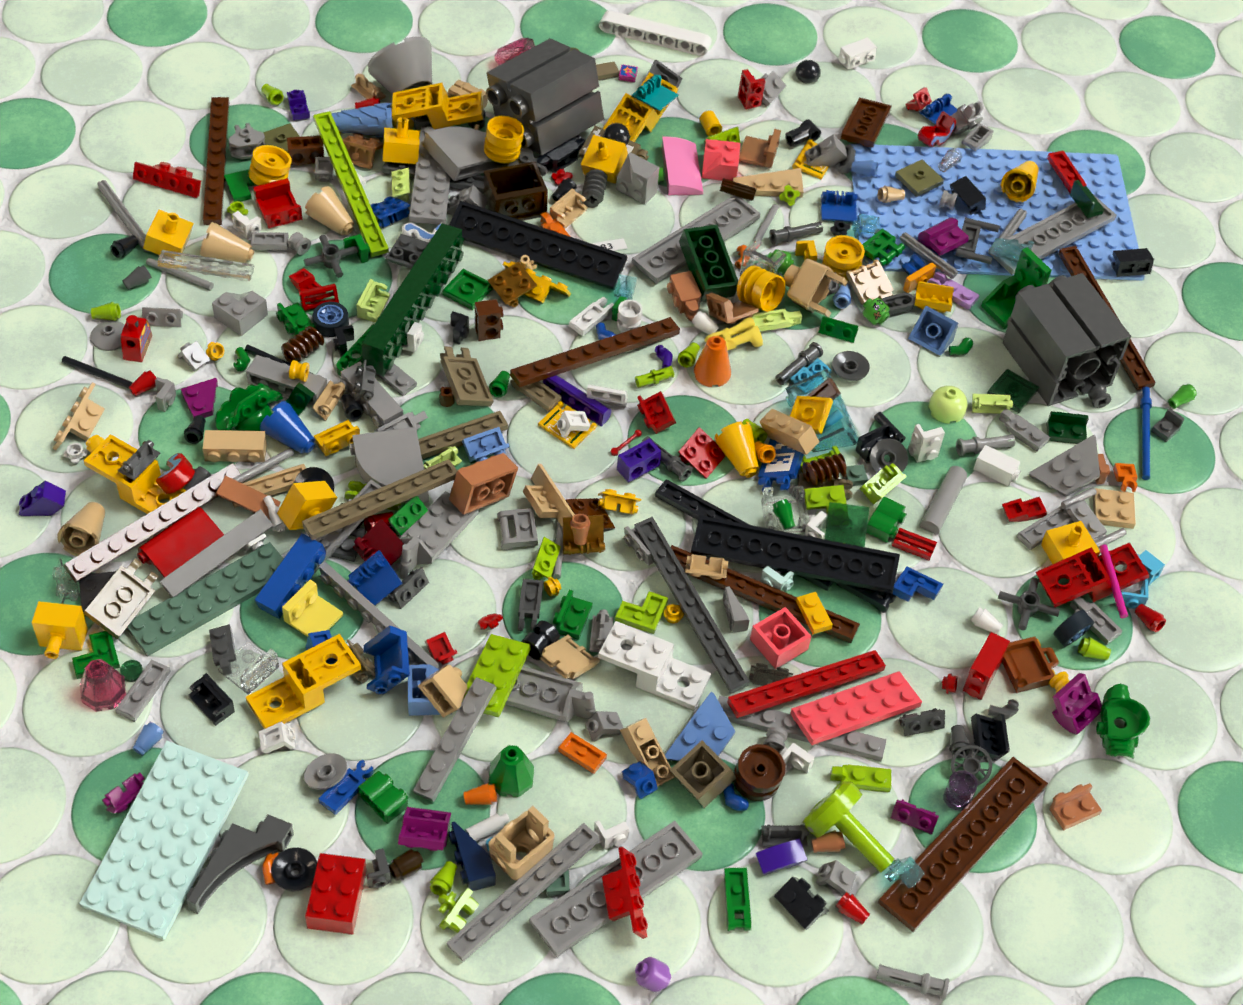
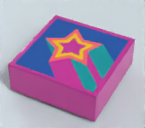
[619,65,638,82]

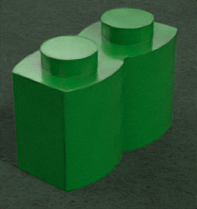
[865,496,907,542]
[358,771,408,824]

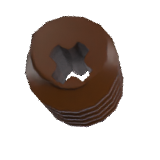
[281,326,324,363]
[802,453,846,486]

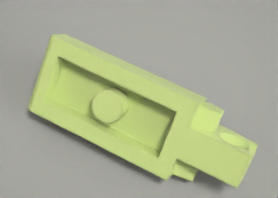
[751,309,802,331]

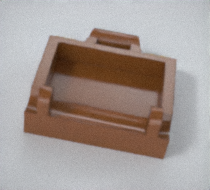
[1002,637,1059,693]

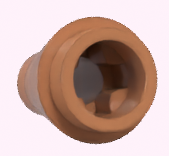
[570,514,591,545]
[811,830,845,853]

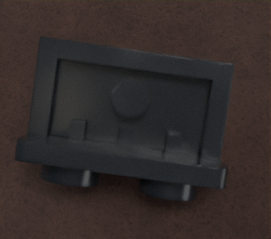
[971,713,1010,761]
[774,876,829,930]

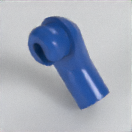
[596,323,616,340]
[723,784,749,811]

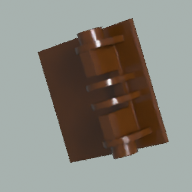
[566,498,615,529]

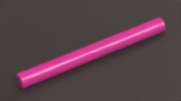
[1099,544,1128,618]

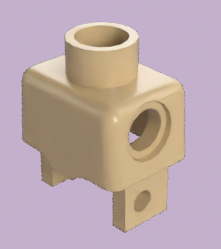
[783,259,848,317]
[489,806,555,880]

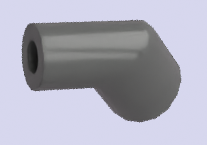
[988,699,1019,719]

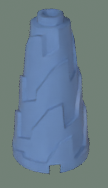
[331,103,392,138]

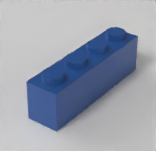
[255,533,326,619]

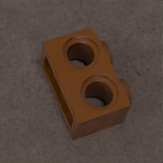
[287,135,324,165]
[474,299,504,341]

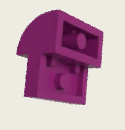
[917,218,969,256]
[1052,673,1102,735]
[398,807,451,851]

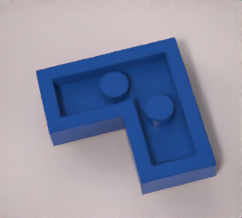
[891,566,943,602]

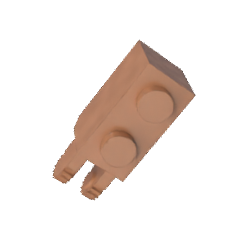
[667,271,702,321]

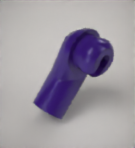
[655,345,673,369]

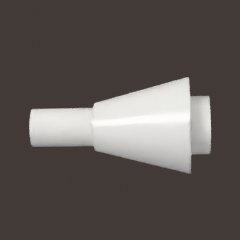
[263,495,288,532]

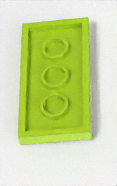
[463,634,531,718]

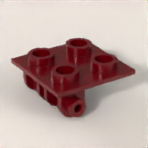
[353,519,404,566]

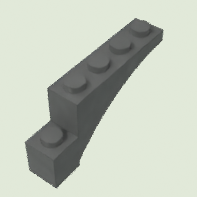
[186,814,294,914]

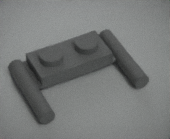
[955,217,1000,264]

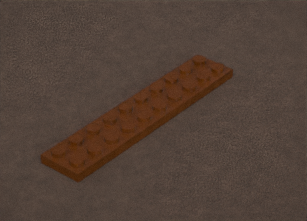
[878,757,1048,933]

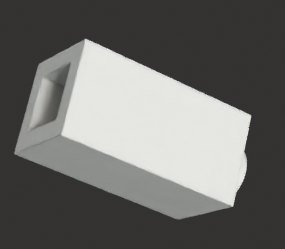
[839,38,877,70]
[973,445,1021,486]

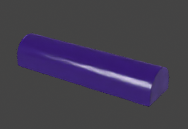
[542,375,612,427]

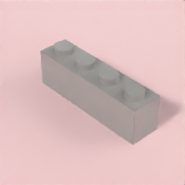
[246,355,327,406]
[340,362,403,428]

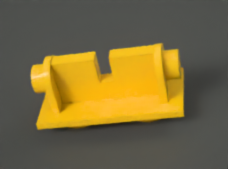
[598,489,641,515]

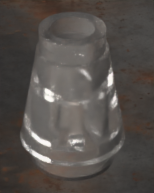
[938,148,962,172]

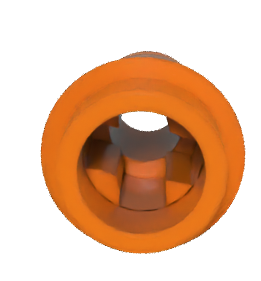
[464,783,497,805]

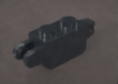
[537,135,585,173]

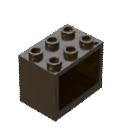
[484,161,548,221]

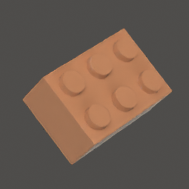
[449,453,518,515]

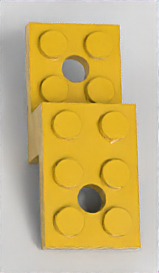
[603,72,678,142]
[392,83,483,129]
[83,434,187,514]
[245,634,361,729]

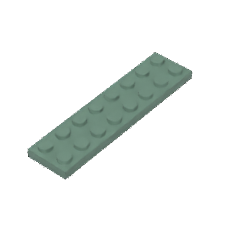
[126,542,284,657]

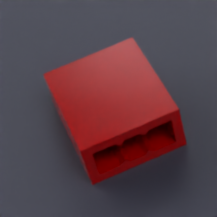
[962,632,1010,700]

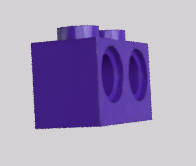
[617,438,661,483]

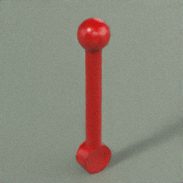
[611,430,642,456]

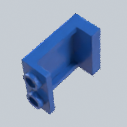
[363,625,410,695]

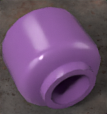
[635,957,671,992]

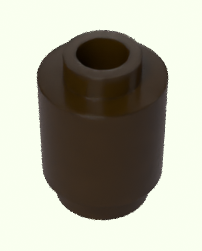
[388,849,424,881]

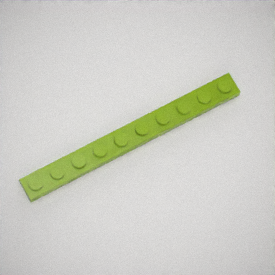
[313,111,389,257]

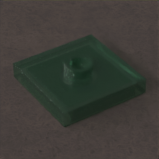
[987,369,1039,413]
[824,502,869,547]

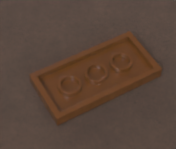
[840,97,892,147]

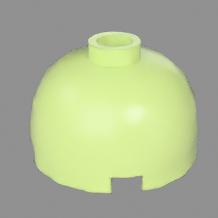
[928,386,968,424]

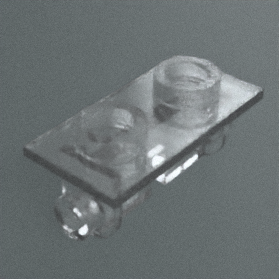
[53,559,80,604]

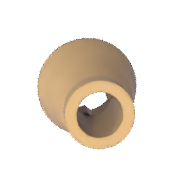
[878,186,905,203]

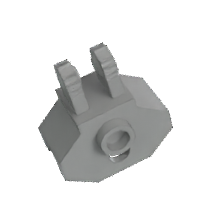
[951,101,984,134]
[229,123,265,160]

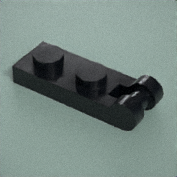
[836,583,896,613]

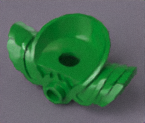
[215,383,283,431]
[1096,684,1150,759]

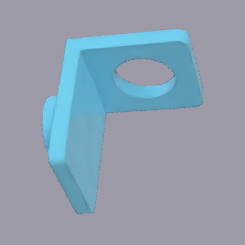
[1121,579,1149,609]

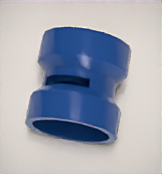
[901,254,926,275]

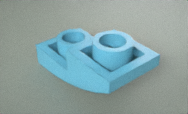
[790,358,831,391]

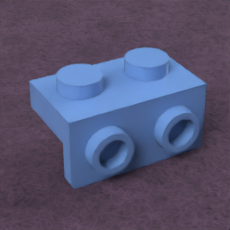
[462,427,510,462]

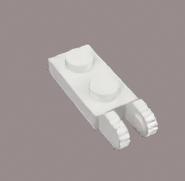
[569,297,614,336]

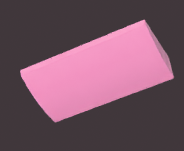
[661,137,703,195]

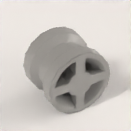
[939,190,958,211]
[288,232,311,255]
[763,727,788,753]

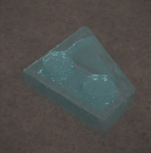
[989,238,1034,264]

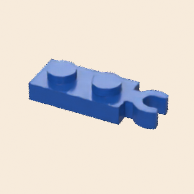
[319,760,374,815]

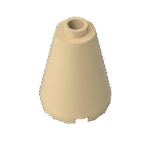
[305,186,354,235]
[200,222,254,263]
[57,502,105,556]

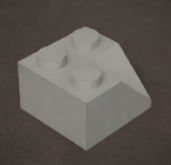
[616,152,659,204]
[212,291,268,336]

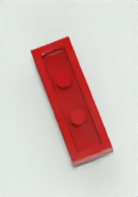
[1047,150,1087,193]

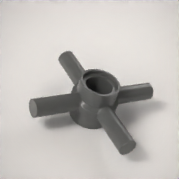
[304,235,359,278]
[998,578,1060,630]

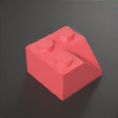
[702,139,740,181]
[750,607,812,669]

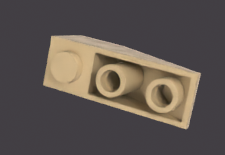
[620,718,674,787]

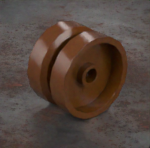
[733,744,785,801]

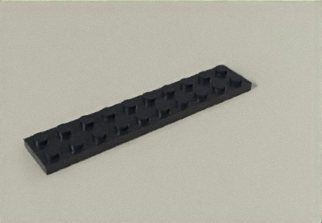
[449,200,627,290]
[691,515,900,594]

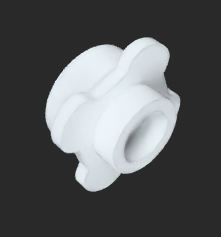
[63,443,88,463]

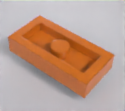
[558,732,607,774]

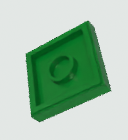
[442,269,493,310]

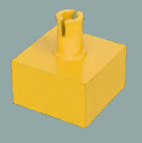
[383,117,419,164]
[581,135,628,184]
[143,209,194,262]
[277,481,337,530]
[1041,521,1101,564]
[32,601,88,659]

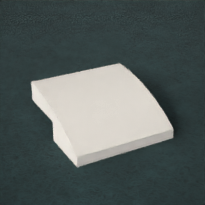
[587,384,627,408]

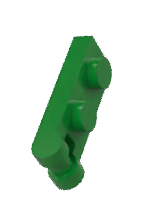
[723,868,751,931]

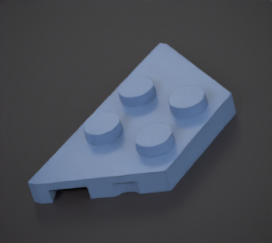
[665,692,736,761]

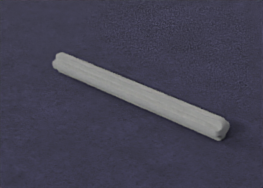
[97,180,149,252]

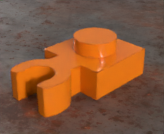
[1113,463,1138,492]

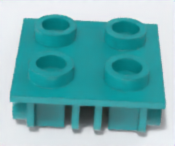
[631,75,679,111]

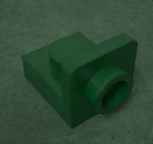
[286,382,315,416]

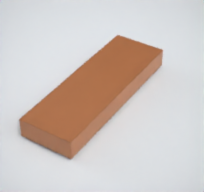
[216,475,281,520]

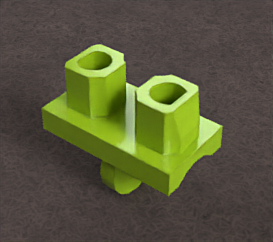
[438,888,479,933]

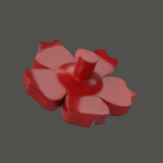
[551,169,573,185]
[478,613,503,630]

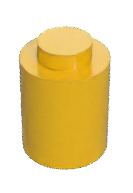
[699,111,722,136]

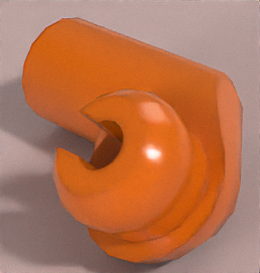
[735,245,751,269]
[262,853,279,885]

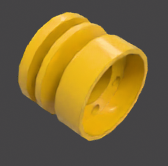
[484,115,524,163]
[737,265,786,312]

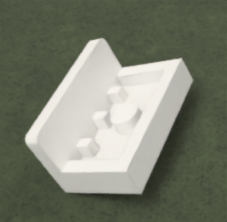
[908,424,945,463]

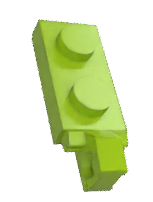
[830,764,891,792]

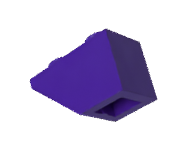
[19,480,66,516]

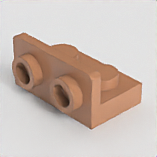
[1049,783,1102,830]

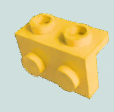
[914,281,954,313]
[314,420,360,456]

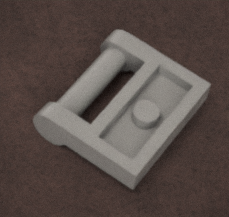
[497,508,538,550]

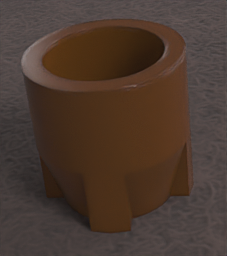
[439,387,455,407]

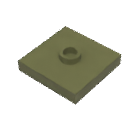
[263,123,300,153]
[895,159,944,197]

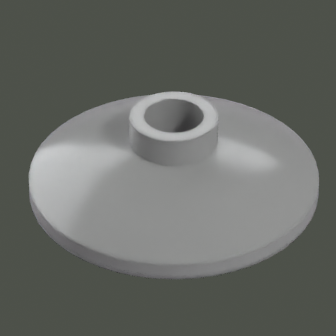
[91,321,124,351]
[304,753,347,790]

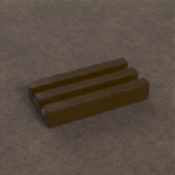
[719,178,757,201]

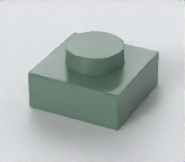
[845,464,868,486]
[547,870,570,896]

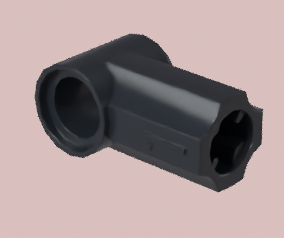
[785,119,821,147]

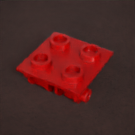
[678,427,726,479]

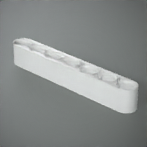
[599,11,712,56]

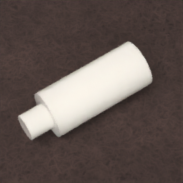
[465,813,510,842]

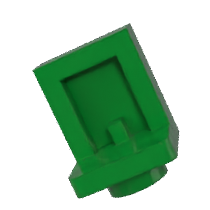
[343,234,370,263]

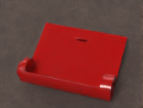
[137,507,224,578]

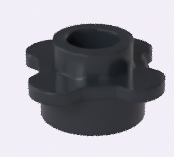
[830,220,851,236]

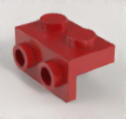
[637,391,676,434]

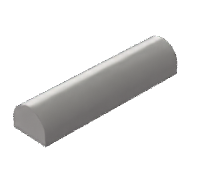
[920,466,967,535]

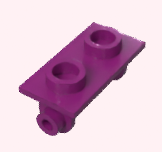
[102,772,145,814]
[890,799,939,834]

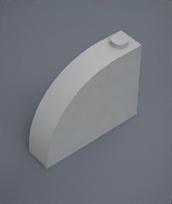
[422,127,507,181]
[349,427,429,503]

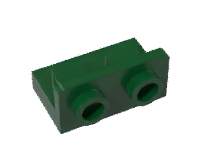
[1046,411,1089,444]

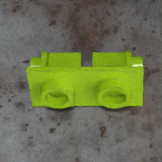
[704,126,740,143]
[532,537,561,580]

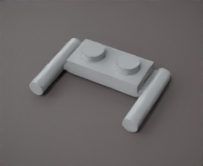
[1061,487,1127,548]

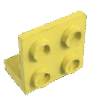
[282,580,343,637]

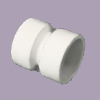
[617,300,642,333]

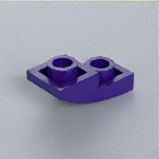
[286,90,310,120]
[756,839,808,875]

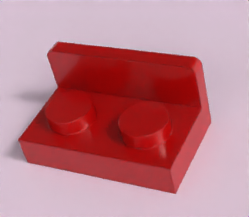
[737,69,766,109]

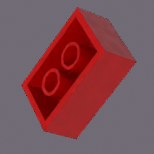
[305,853,367,934]

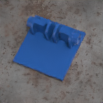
[919,94,957,125]
[821,190,858,222]
[370,196,411,228]
[347,550,402,606]

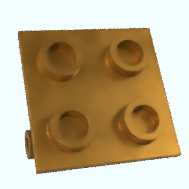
[488,262,537,307]
[563,515,605,555]

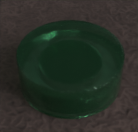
[120,660,143,682]

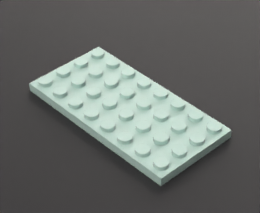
[79,741,249,940]

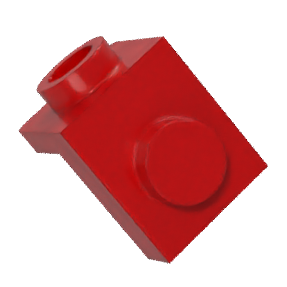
[905,87,932,111]
[425,632,457,665]

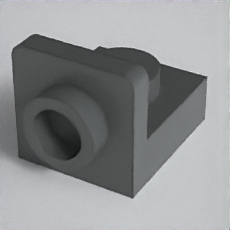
[1151,408,1184,442]
[366,848,391,888]

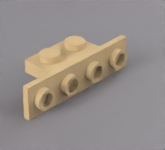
[53,382,105,450]
[523,464,575,528]

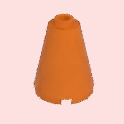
[694,336,731,387]

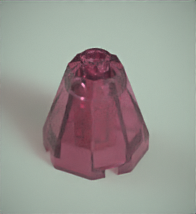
[495,38,535,65]
[80,659,126,712]

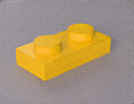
[796,592,833,634]

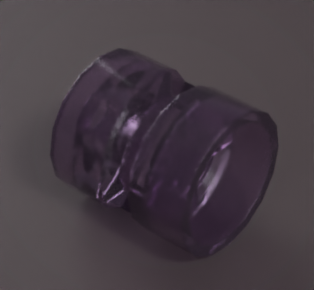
[943,770,978,810]

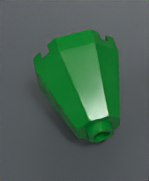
[489,745,534,797]

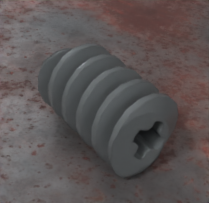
[582,170,607,208]

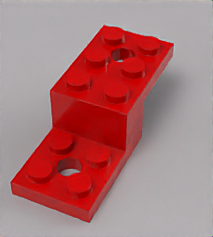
[1036,542,1149,608]

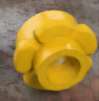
[206,342,225,361]
[543,577,561,597]
[663,604,684,624]

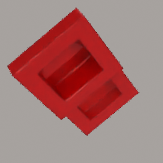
[289,268,326,303]
[1002,496,1047,522]

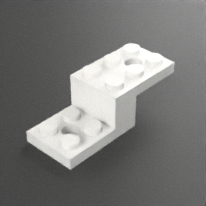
[598,621,711,711]

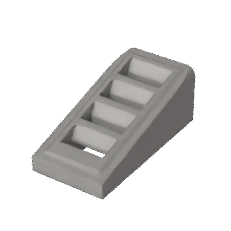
[962,123,994,151]
[723,586,750,633]

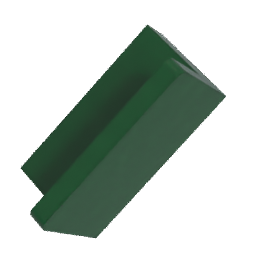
[1070,180,1104,218]

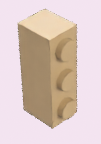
[759,409,819,455]
[203,430,267,463]

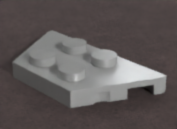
[1029,435,1100,497]

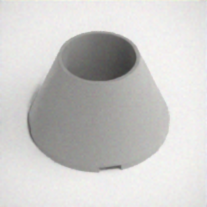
[368,37,432,95]

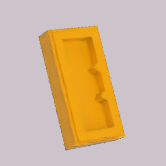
[903,262,937,293]

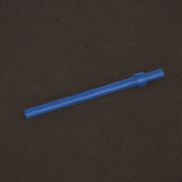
[1140,387,1152,480]

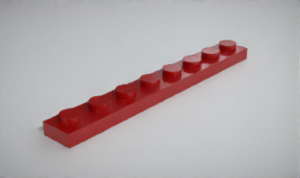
[727,650,886,718]

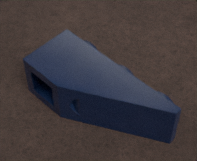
[448,821,496,891]

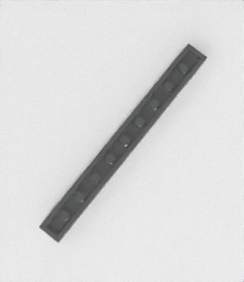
[634,516,750,694]

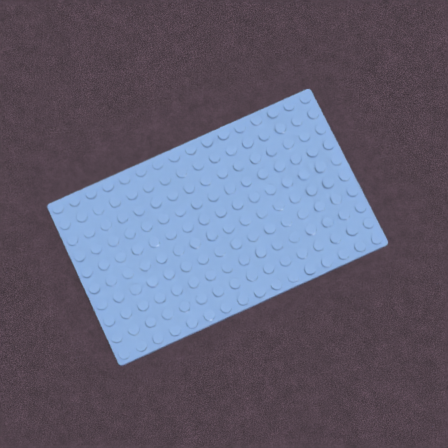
[850,144,1145,281]

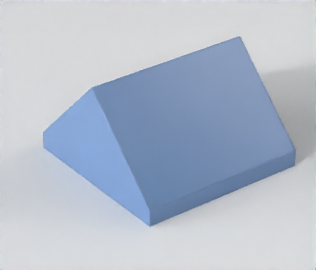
[908,306,958,356]

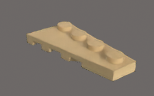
[733,168,804,197]

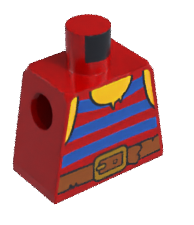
[121,315,152,362]

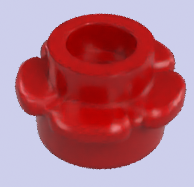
[942,673,958,694]

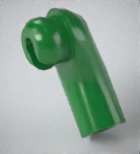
[949,337,973,355]
[233,347,251,372]

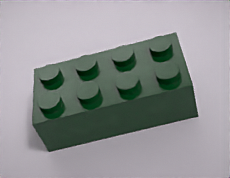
[679,224,738,302]

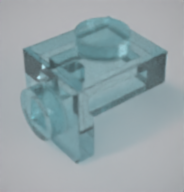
[852,214,881,238]
[614,274,637,300]
[884,856,925,888]

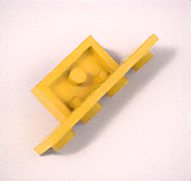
[502,261,571,303]

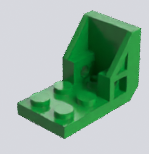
[981,247,1052,329]

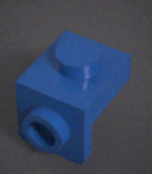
[622,761,658,799]

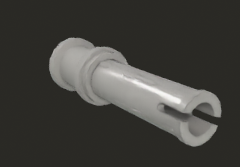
[956,434,1015,456]
[876,964,949,1000]

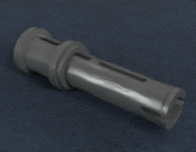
[769,221,823,245]
[775,342,823,385]
[641,436,693,482]

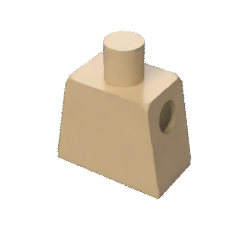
[418,664,467,718]

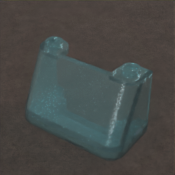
[786,369,859,453]

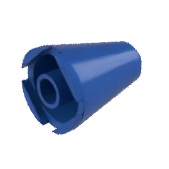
[260,401,315,454]

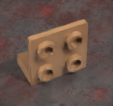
[739,129,781,168]
[342,133,383,169]
[706,293,759,324]

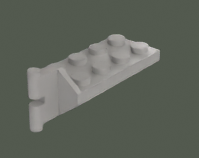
[400,491,479,578]
[506,666,596,722]

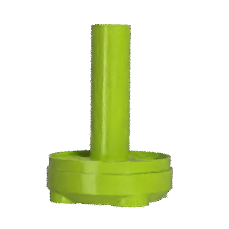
[802,778,895,873]

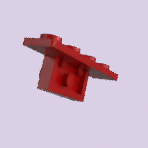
[133,162,201,198]
[602,847,648,939]

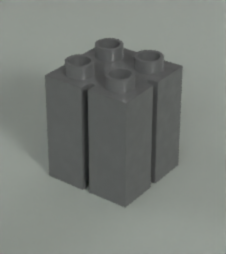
[486,38,604,155]
[1003,273,1131,406]

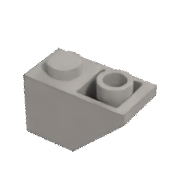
[805,135,847,166]
[447,185,488,215]

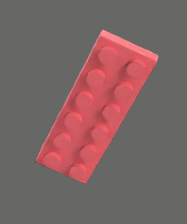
[790,671,922,745]

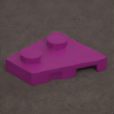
[181,378,218,419]

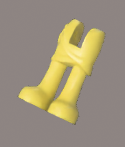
[704,317,763,350]

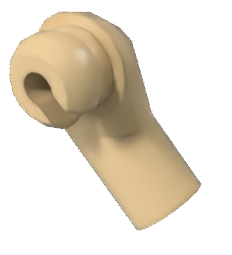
[519,255,537,270]

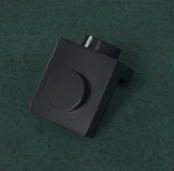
[450,311,470,344]
[333,325,354,358]

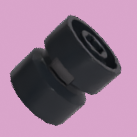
[521,620,560,660]

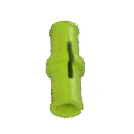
[635,366,674,388]

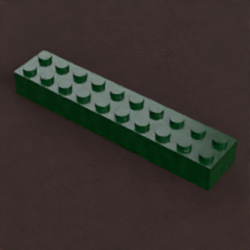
[362,223,464,377]

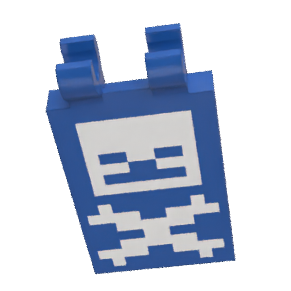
[758,439,804,492]

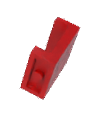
[253,178,303,229]

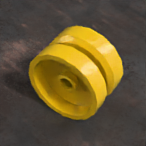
[249,145,292,185]
[822,235,865,281]

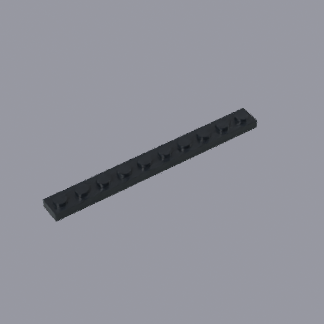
[655,479,834,591]

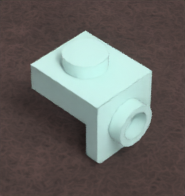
[760,566,794,592]

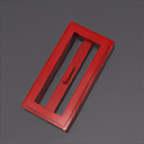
[298,284,339,311]
[892,528,937,561]

